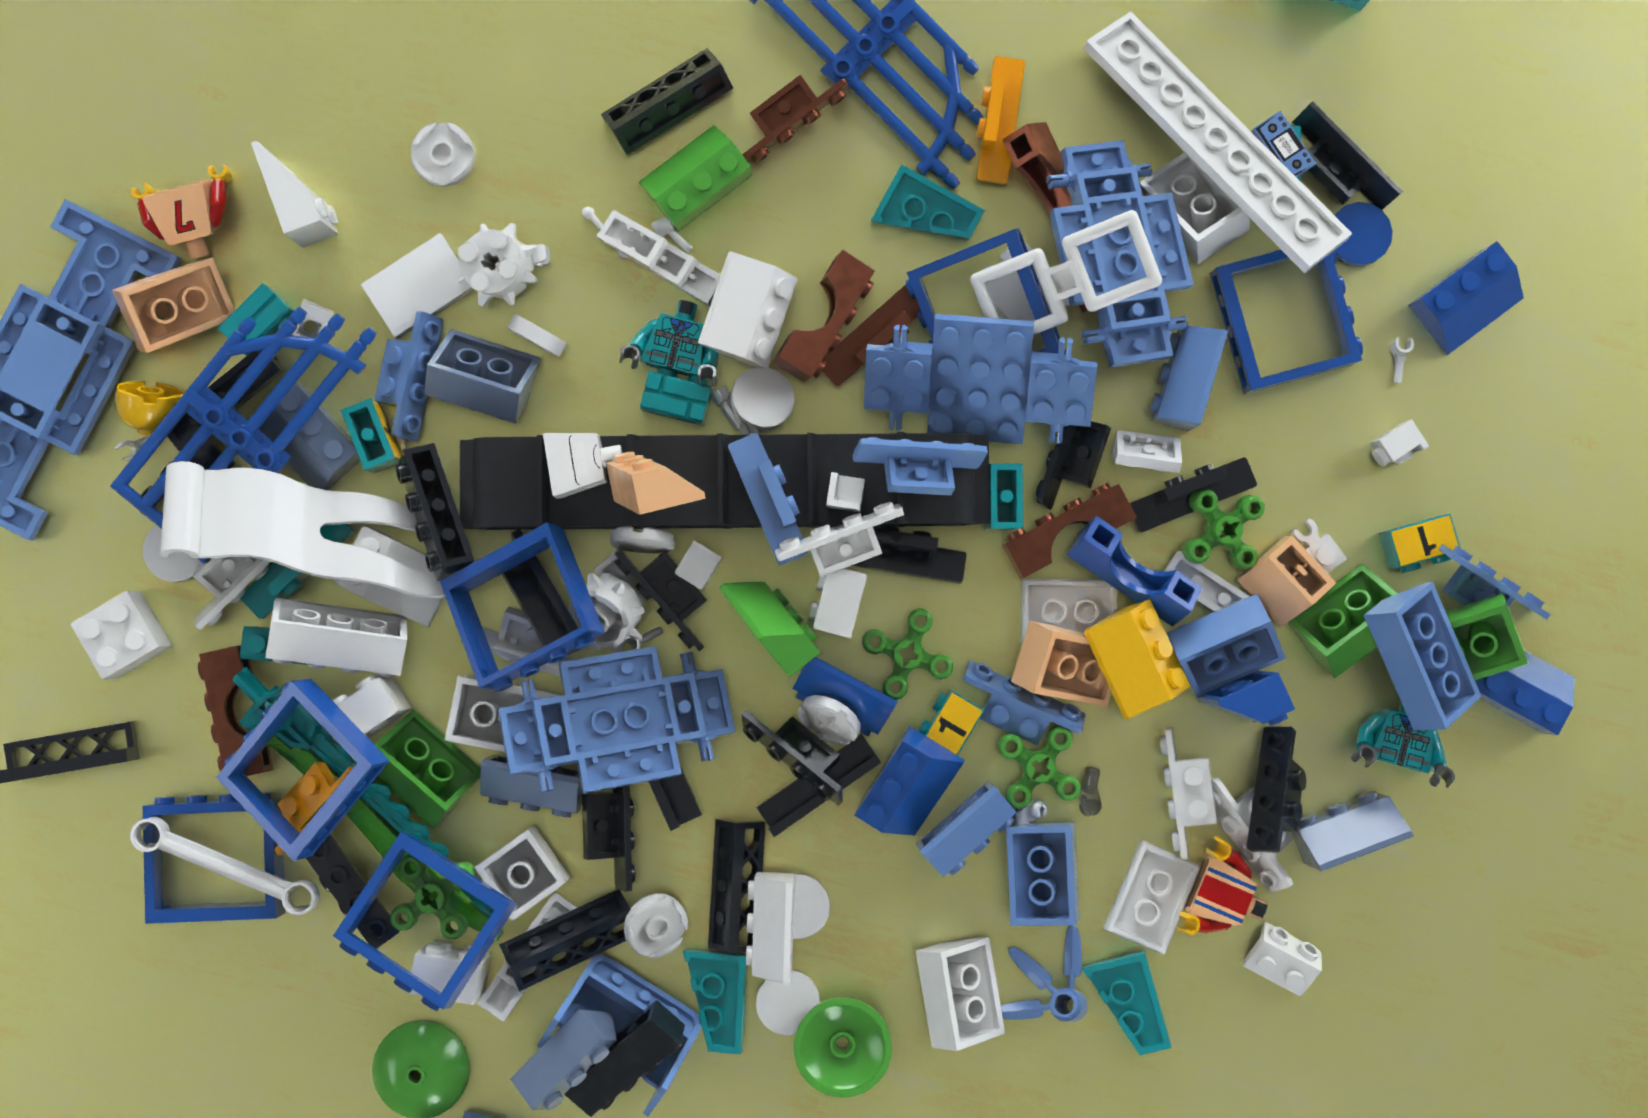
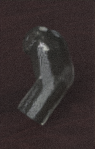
[1079,767,1102,816]

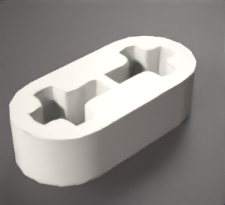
[507,314,567,358]

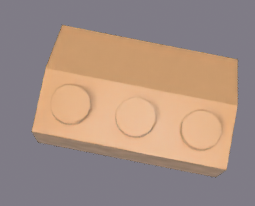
[606,452,705,515]

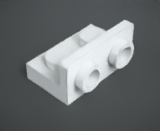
[1111,430,1182,473]

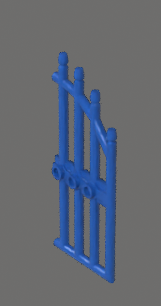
[749,0,984,190]
[109,307,377,564]

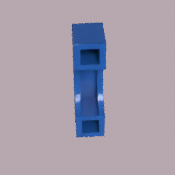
[1067,516,1203,627]

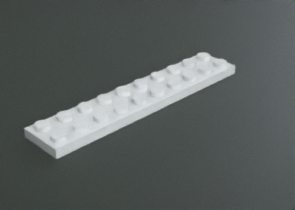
[1083,11,1352,273]

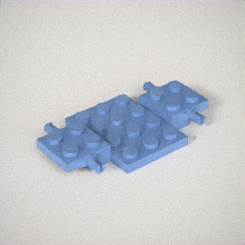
[1046,140,1194,368]
[864,314,1097,444]
[498,646,736,794]

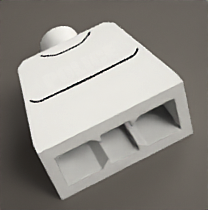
[543,433,622,499]

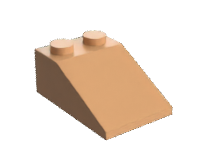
[112,257,235,353]
[1011,620,1111,707]

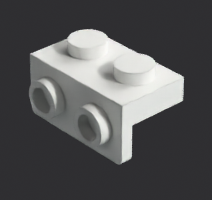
[1244,922,1322,997]

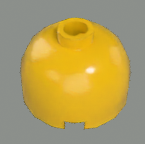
[115,381,183,436]

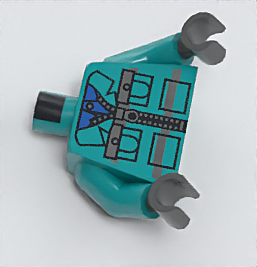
[619,300,719,387]
[1351,701,1455,788]

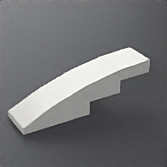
[596,210,721,307]
[477,892,577,1022]

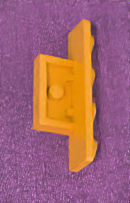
[976,56,1025,185]
[274,762,354,855]

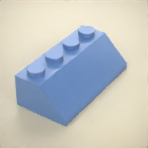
[1364,581,1482,730]

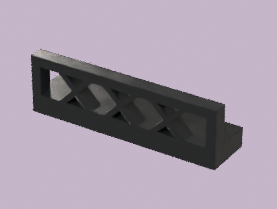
[601,48,733,155]
[167,350,284,451]
[502,529,582,655]
[0,721,140,784]
[757,734,881,837]
[648,761,703,831]
[708,819,765,954]
[499,889,631,992]

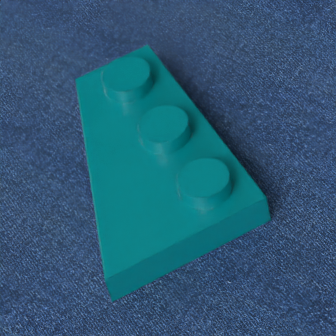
[871,164,985,239]
[683,949,748,1055]
[1082,950,1172,1055]

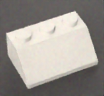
[698,252,798,369]
[746,872,795,984]
[916,937,1005,1051]

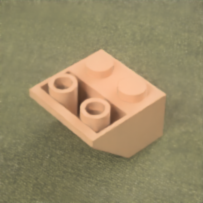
[1236,535,1336,627]

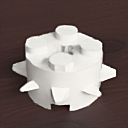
[458,223,537,307]
[568,573,645,653]

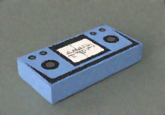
[1251,111,1316,178]

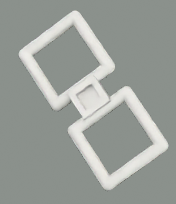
[970,210,1162,335]

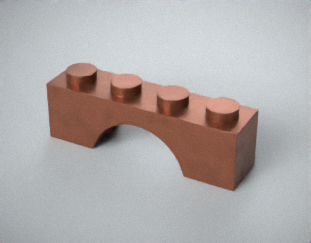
[772,250,875,383]
[1002,482,1137,579]
[198,645,274,776]

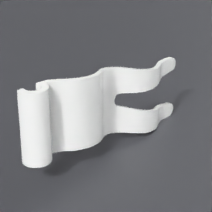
[160,461,445,598]

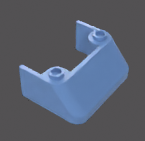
[537,955,701,1117]

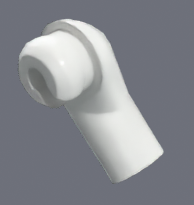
[1014,798,1047,826]

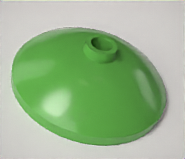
[794,997,892,1098]
[372,1020,470,1118]

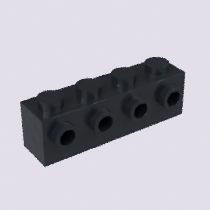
[395,443,474,581]
[564,1000,685,1117]

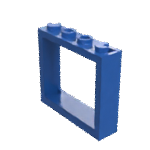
[906,228,1060,353]
[1209,250,1363,395]
[440,522,605,692]
[216,679,389,862]
[142,792,285,924]
[333,832,517,1011]

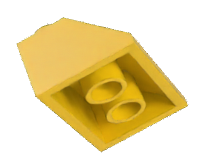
[1083,599,1191,719]

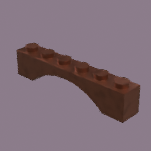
[1002,122,1088,313]

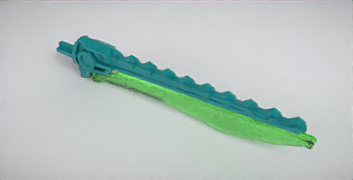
[232,667,504,941]

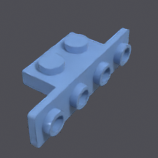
[375,311,443,442]
[728,433,808,565]
[852,437,988,495]
[1438,544,1551,620]
[963,661,1085,745]

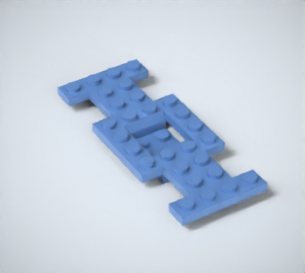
[0,199,182,541]

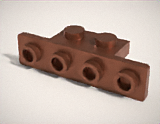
[742,74,849,164]
[822,284,920,387]

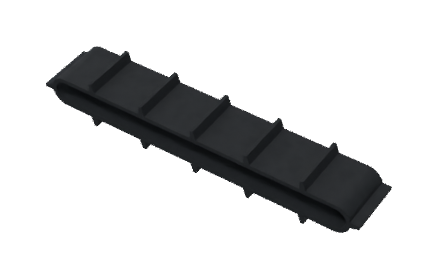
[460,432,990,530]

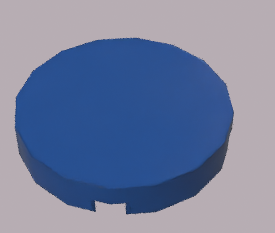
[1334,202,1393,267]

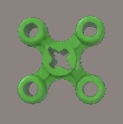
[1182,488,1265,570]
[862,608,954,700]
[997,725,1081,809]
[390,854,477,939]

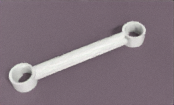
[130,817,320,915]

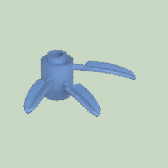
[1001,925,1088,1022]

